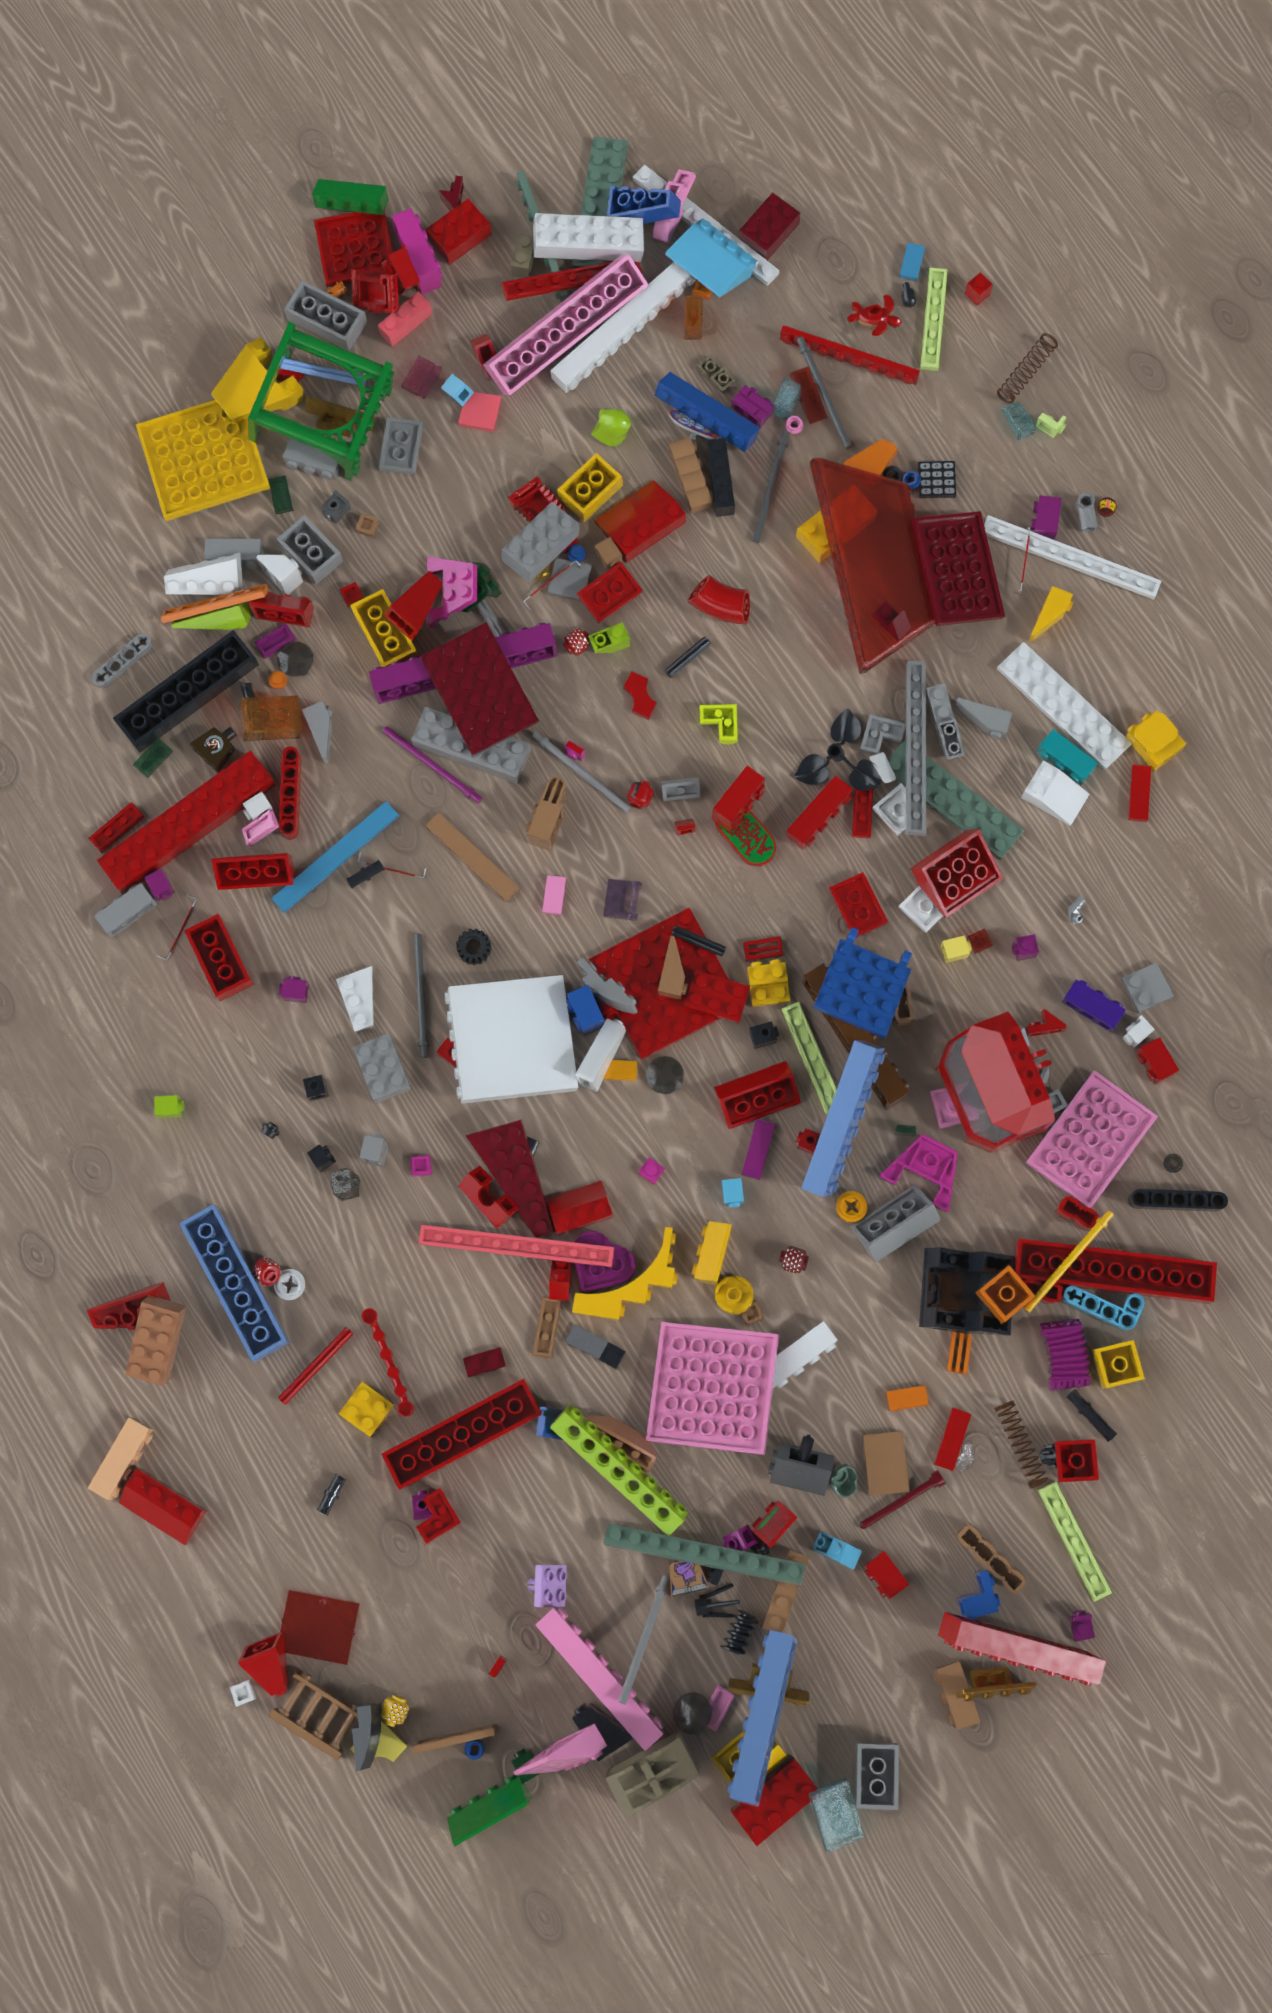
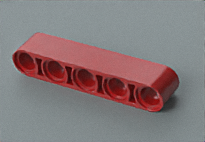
[279,746,302,840]

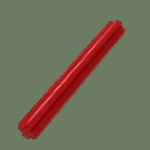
[278,1327,353,1405]

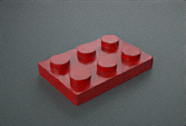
[576,562,643,624]
[829,872,888,938]
[684,970,750,1023]

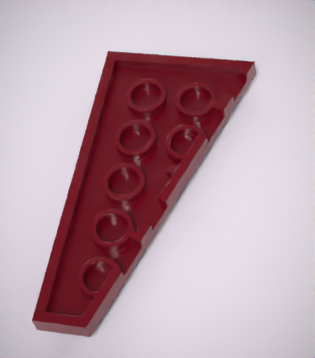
[466,1119,555,1237]

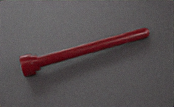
[859,1470,946,1529]

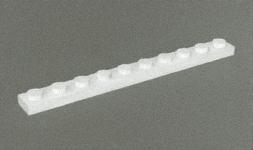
[633,164,779,286]
[984,515,1161,600]

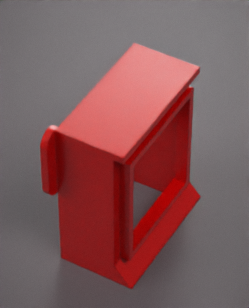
[381,244,421,296]

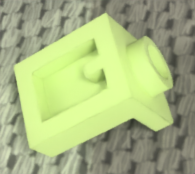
[1036,413,1067,438]

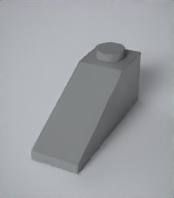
[955,697,1012,739]
[302,701,333,764]

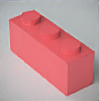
[378,291,432,347]

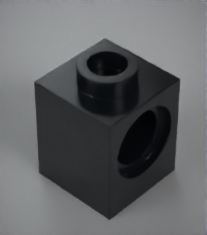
[303,1074,329,1102]

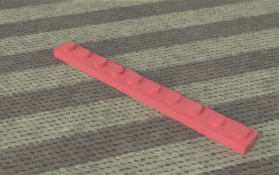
[419,1225,615,1267]

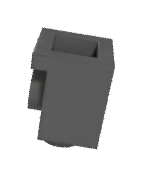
[321,490,351,524]

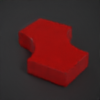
[623,671,657,720]

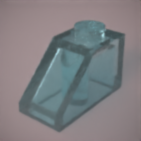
[774,378,801,419]

